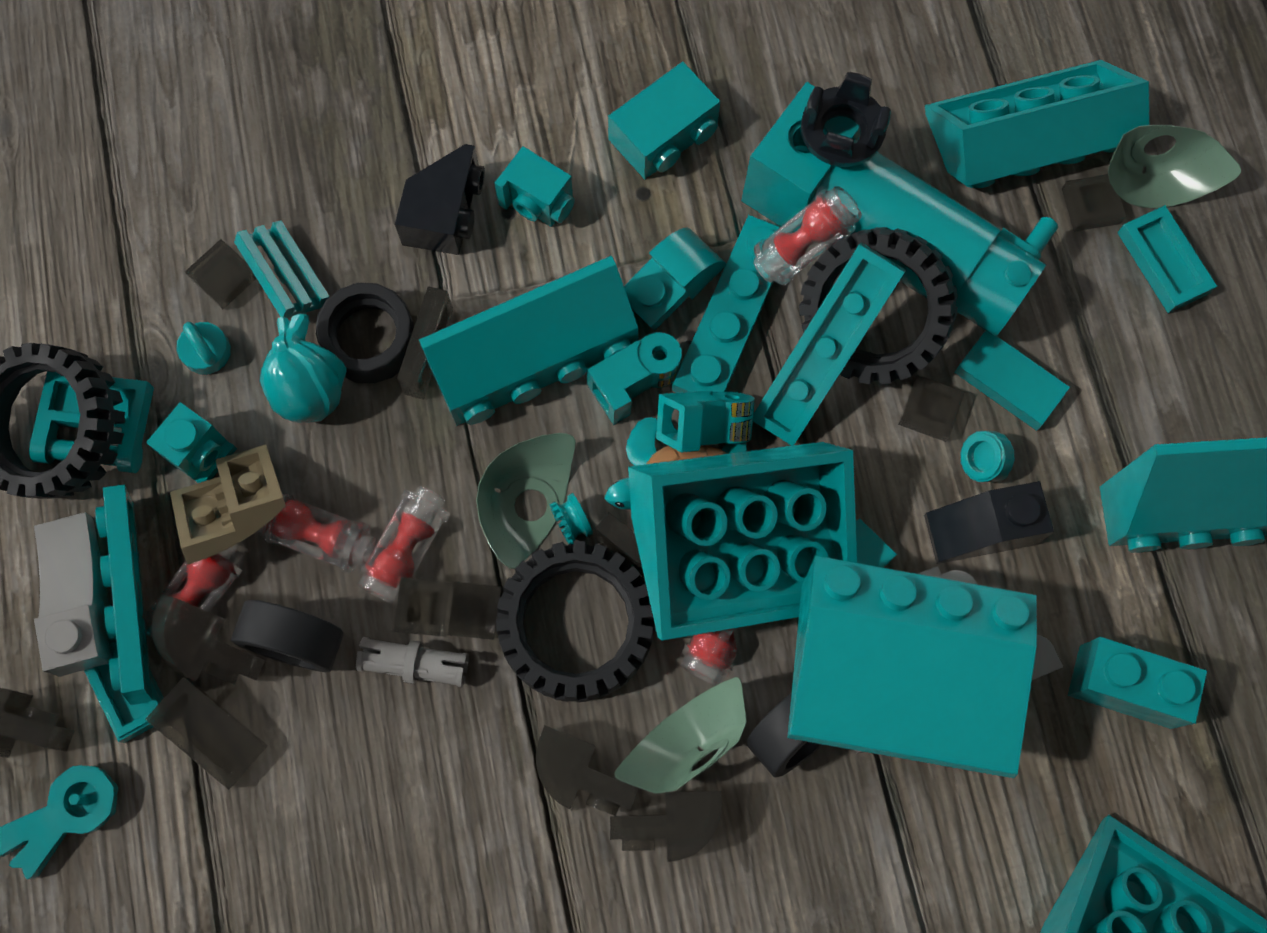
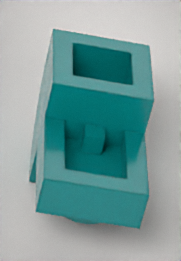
[624,227,726,331]

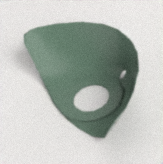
[1108,125,1241,209]
[476,433,576,569]
[615,677,747,794]

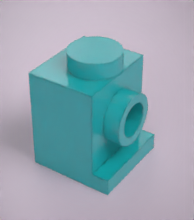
[494,146,575,227]
[146,402,237,483]

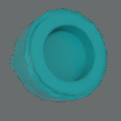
[176,322,231,374]
[960,431,1015,482]

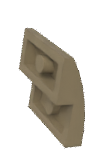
[170,444,286,565]

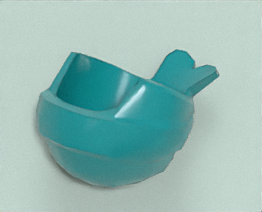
[260,313,346,423]

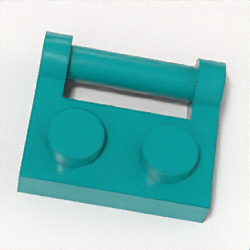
[29,371,154,473]

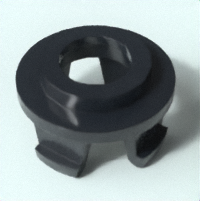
[801,72,891,167]

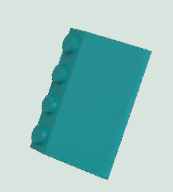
[1099,437,1267,553]
[628,442,857,641]
[787,556,1037,778]
[1040,814,1267,933]

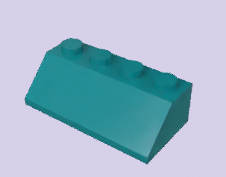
[925,60,1149,188]
[419,255,638,426]

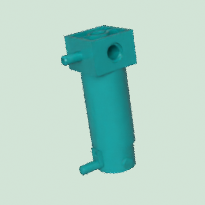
[741,82,1058,337]

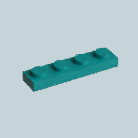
[672,215,794,393]
[753,242,906,446]
[95,484,153,705]

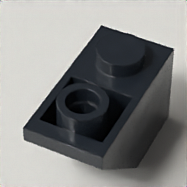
[394,144,485,255]

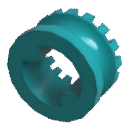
[549,493,593,544]

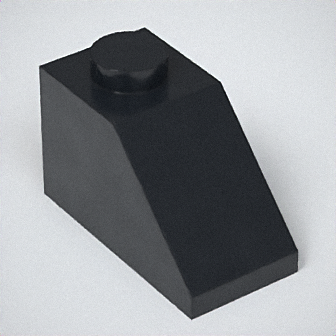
[924,481,1054,564]

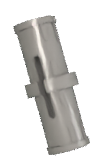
[356,637,469,688]

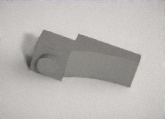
[34,512,112,677]

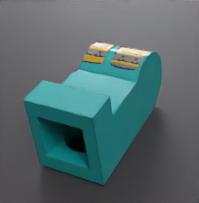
[587,332,682,425]
[656,391,755,453]

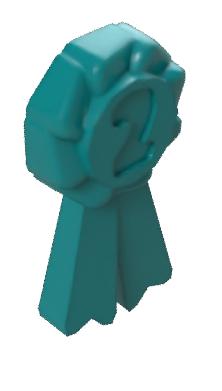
[0,765,118,880]

